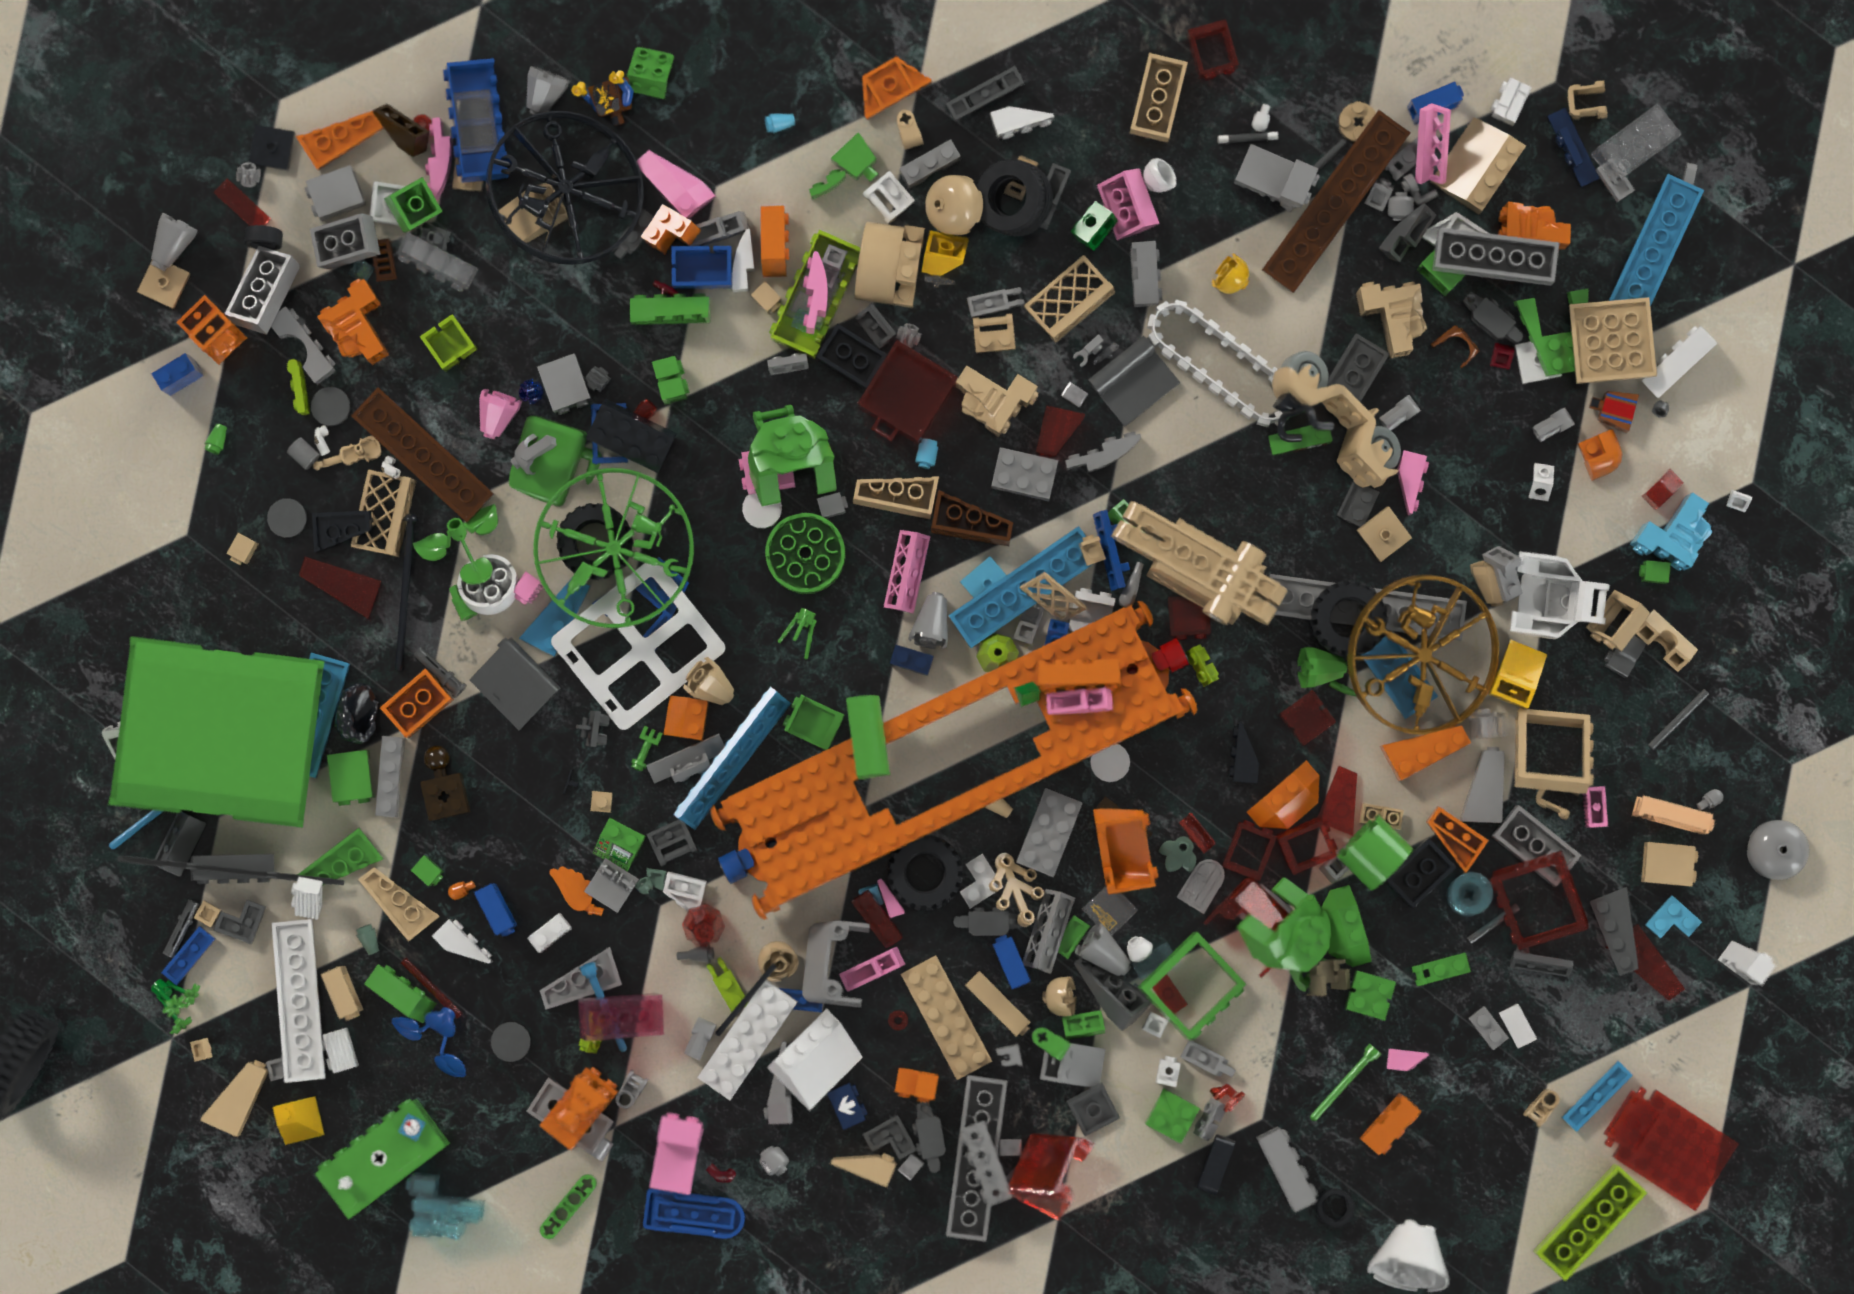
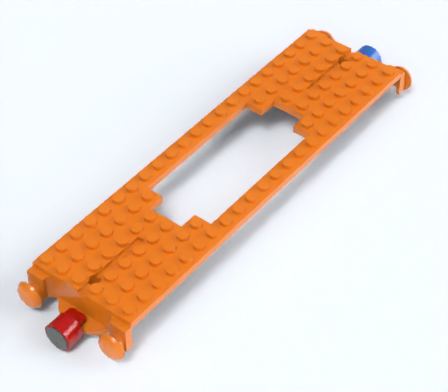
[710,601,1197,920]

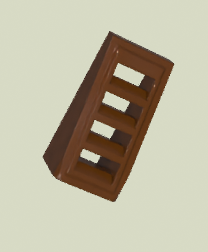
[372,238,397,282]

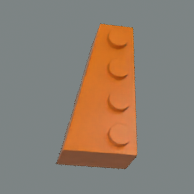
[1038,659,1121,695]
[1380,726,1471,781]

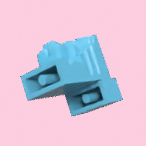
[1630,492,1712,571]

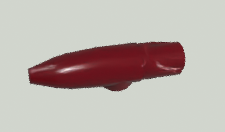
[653,280,680,296]

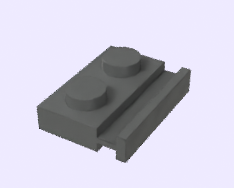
[1336,480,1380,527]

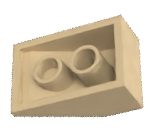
[831,1153,896,1187]

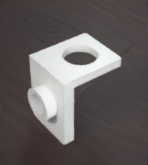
[1529,463,1554,501]

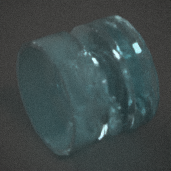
[1446,872,1493,917]

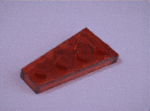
[299,557,381,619]
[1605,924,1685,1001]

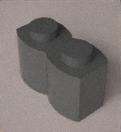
[1604,636,1646,678]

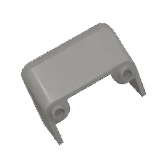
[802,921,869,1008]

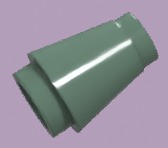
[356,924,379,955]

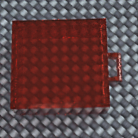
[857,340,958,445]

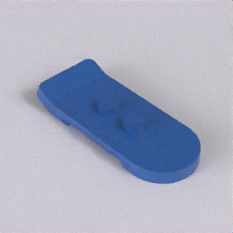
[643,1189,745,1238]

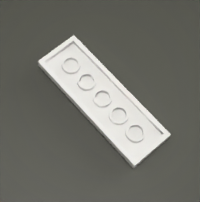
[697,980,798,1100]

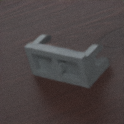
[855,303,897,349]

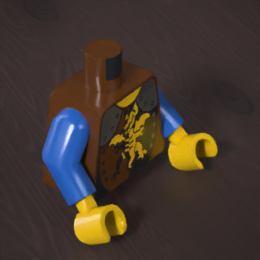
[571,71,634,126]

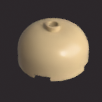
[925,175,983,235]

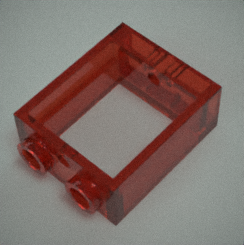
[1187,19,1239,80]
[1276,816,1338,875]
[1221,820,1277,881]

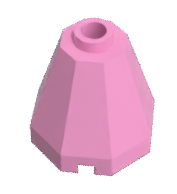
[479,389,522,439]

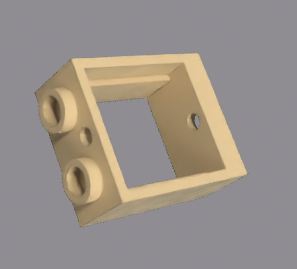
[1586,590,1650,651]
[321,966,364,1021]

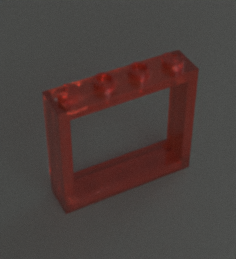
[1490,850,1589,950]

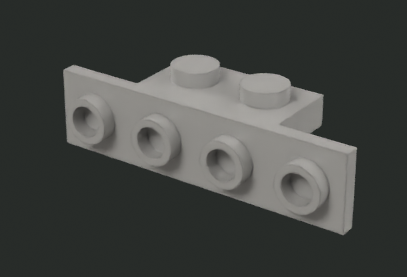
[646,734,725,784]

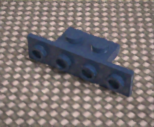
[1547,108,1599,187]

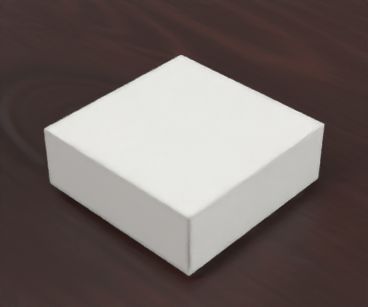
[1142,1012,1168,1038]

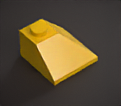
[922,230,969,276]
[273,1096,325,1145]

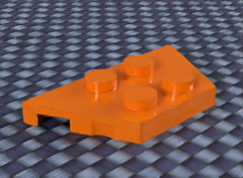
[862,56,932,120]

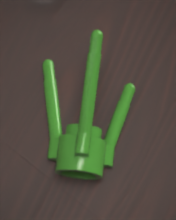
[778,608,816,660]

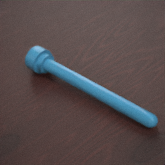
[109,810,164,849]
[580,962,627,1052]

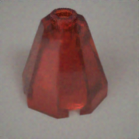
[682,903,725,946]

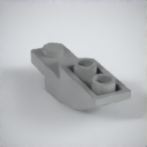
[1065,432,1141,473]

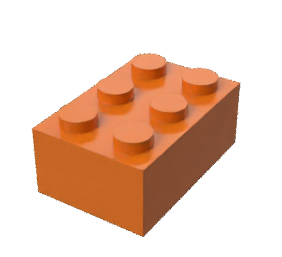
[380,669,454,739]

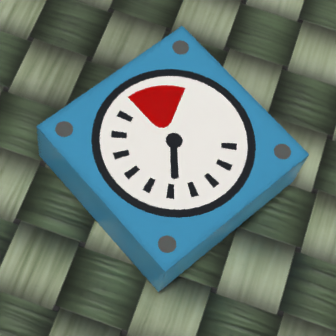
[399,1114,426,1141]

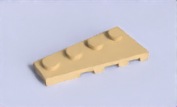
[358,867,440,942]

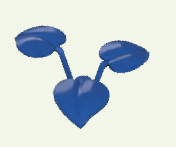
[391,1007,467,1077]

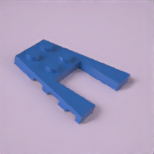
[592,557,689,651]

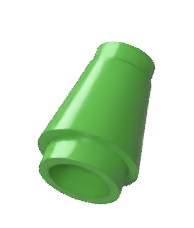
[204,424,227,454]

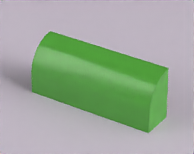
[846,695,890,780]

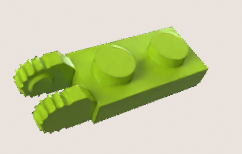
[287,359,310,415]
[706,957,749,1012]

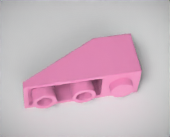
[1397,450,1429,515]

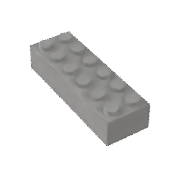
[1432,227,1559,286]

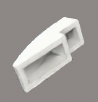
[732,229,755,293]

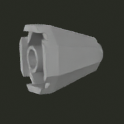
[527,66,570,115]

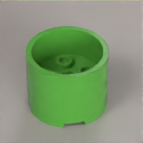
[1336,814,1413,891]

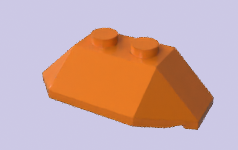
[1247,760,1320,829]

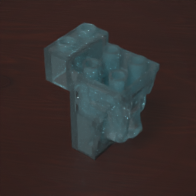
[406,1172,485,1240]

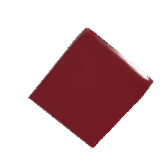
[1490,343,1514,370]

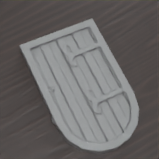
[1177,859,1225,914]

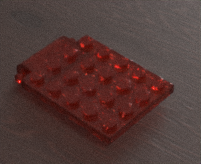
[1603,1087,1738,1211]

